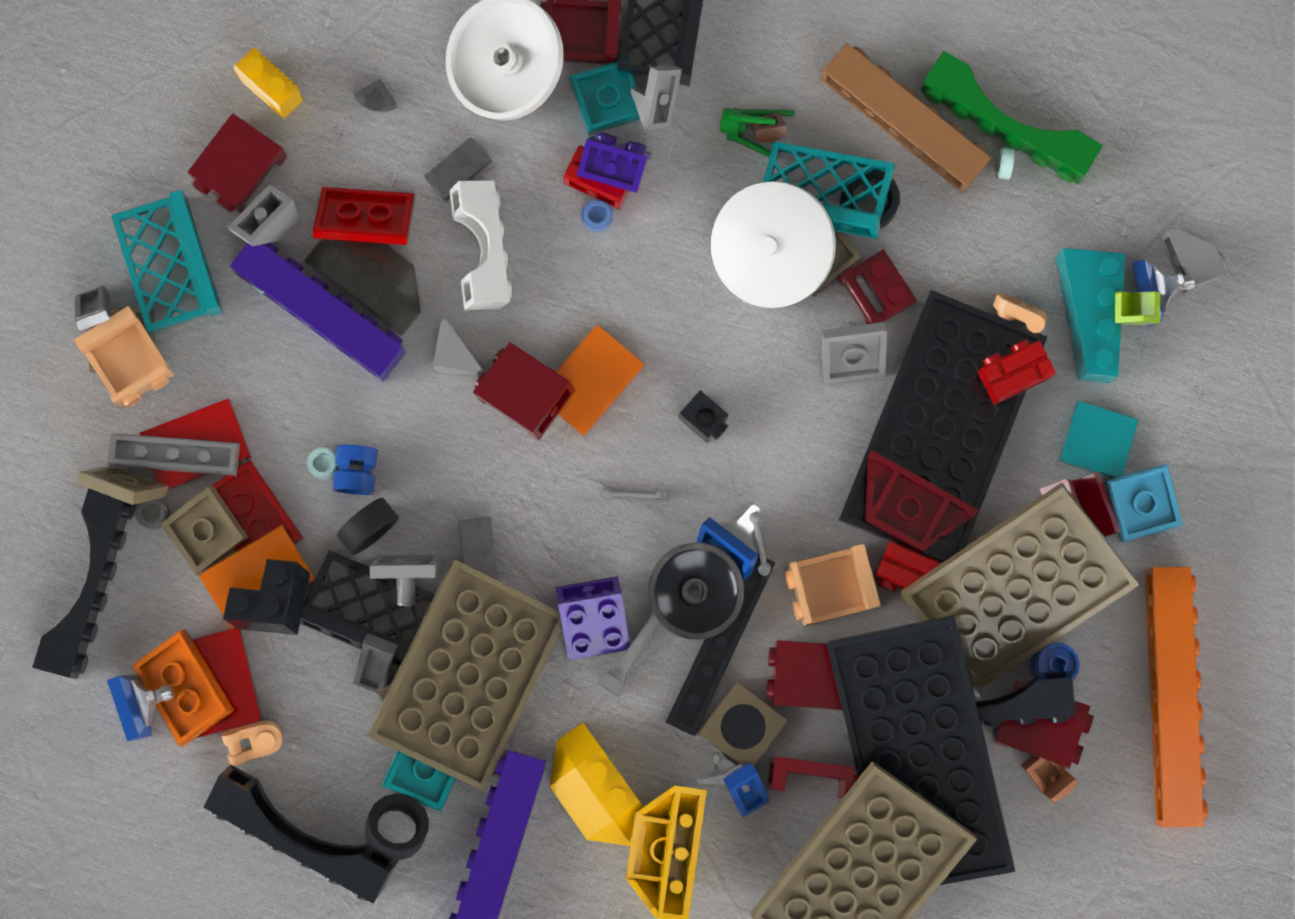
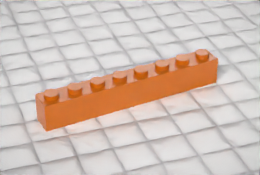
[1145,567,1208,827]

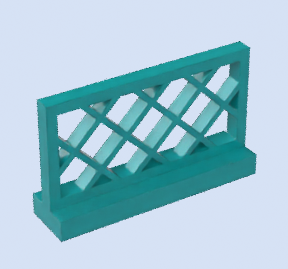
[762,141,895,239]
[111,190,223,333]

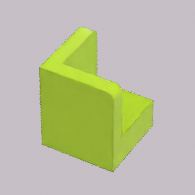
[1115,291,1160,326]

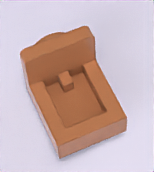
[1021,755,1078,803]

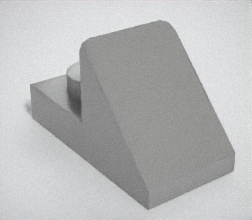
[631,65,682,130]

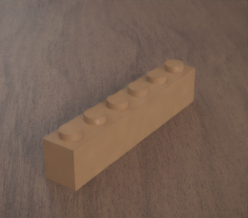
[821,43,991,194]

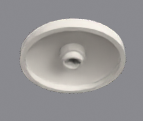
[446,0,563,121]
[711,182,836,308]

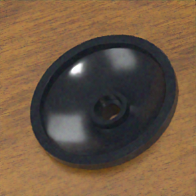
[648,543,744,639]

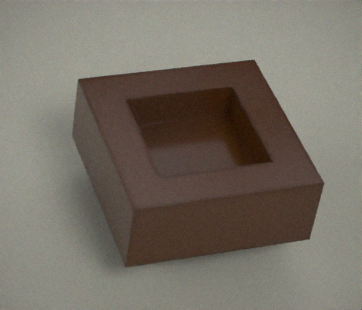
[751,113,787,143]

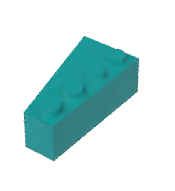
[1055,248,1125,383]

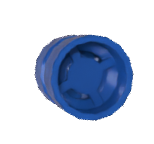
[332,445,378,495]
[1029,643,1080,680]

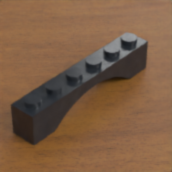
[32,488,136,679]
[976,671,1076,726]
[203,765,398,904]

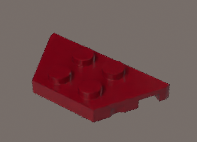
[865,450,979,552]

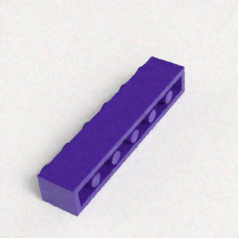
[230,243,406,382]
[449,750,547,919]

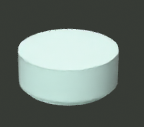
[996,148,1014,180]
[307,447,339,480]

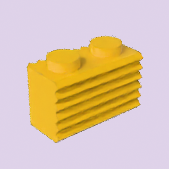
[234,48,303,119]

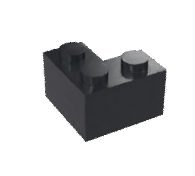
[223,559,311,635]

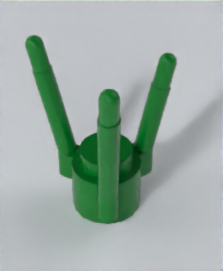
[720,107,795,157]

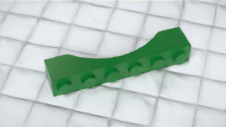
[920,50,1103,184]

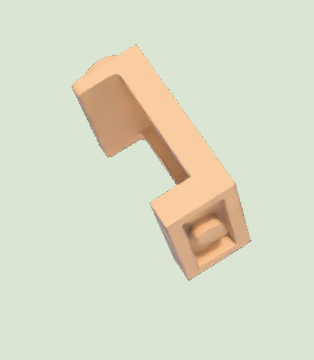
[74,306,175,408]
[784,544,881,626]

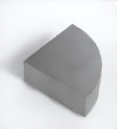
[354,79,397,112]

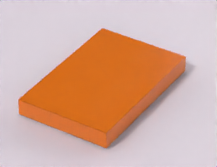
[556,325,645,436]
[198,525,315,629]
[132,630,234,747]

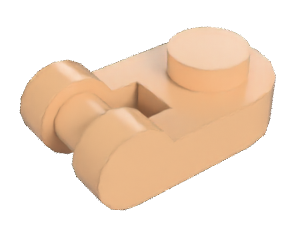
[993,293,1048,333]
[221,720,283,766]

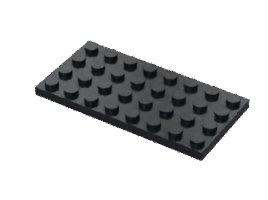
[838,290,1047,563]
[827,614,1016,885]

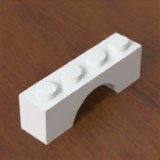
[449,180,512,311]

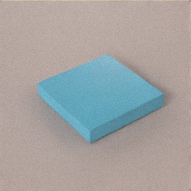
[1104,464,1183,542]

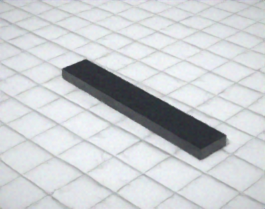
[665,555,776,736]

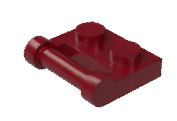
[837,249,917,324]

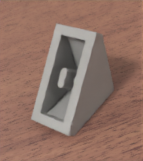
[433,318,483,378]

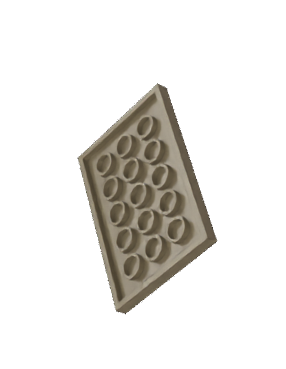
[901,482,1139,688]
[366,559,562,792]
[750,761,977,919]

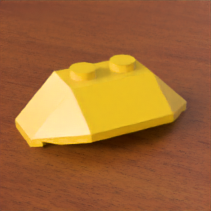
[549,722,644,846]
[625,785,707,919]

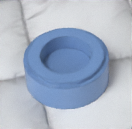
[582,199,613,232]

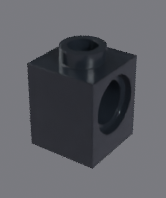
[679,390,729,443]

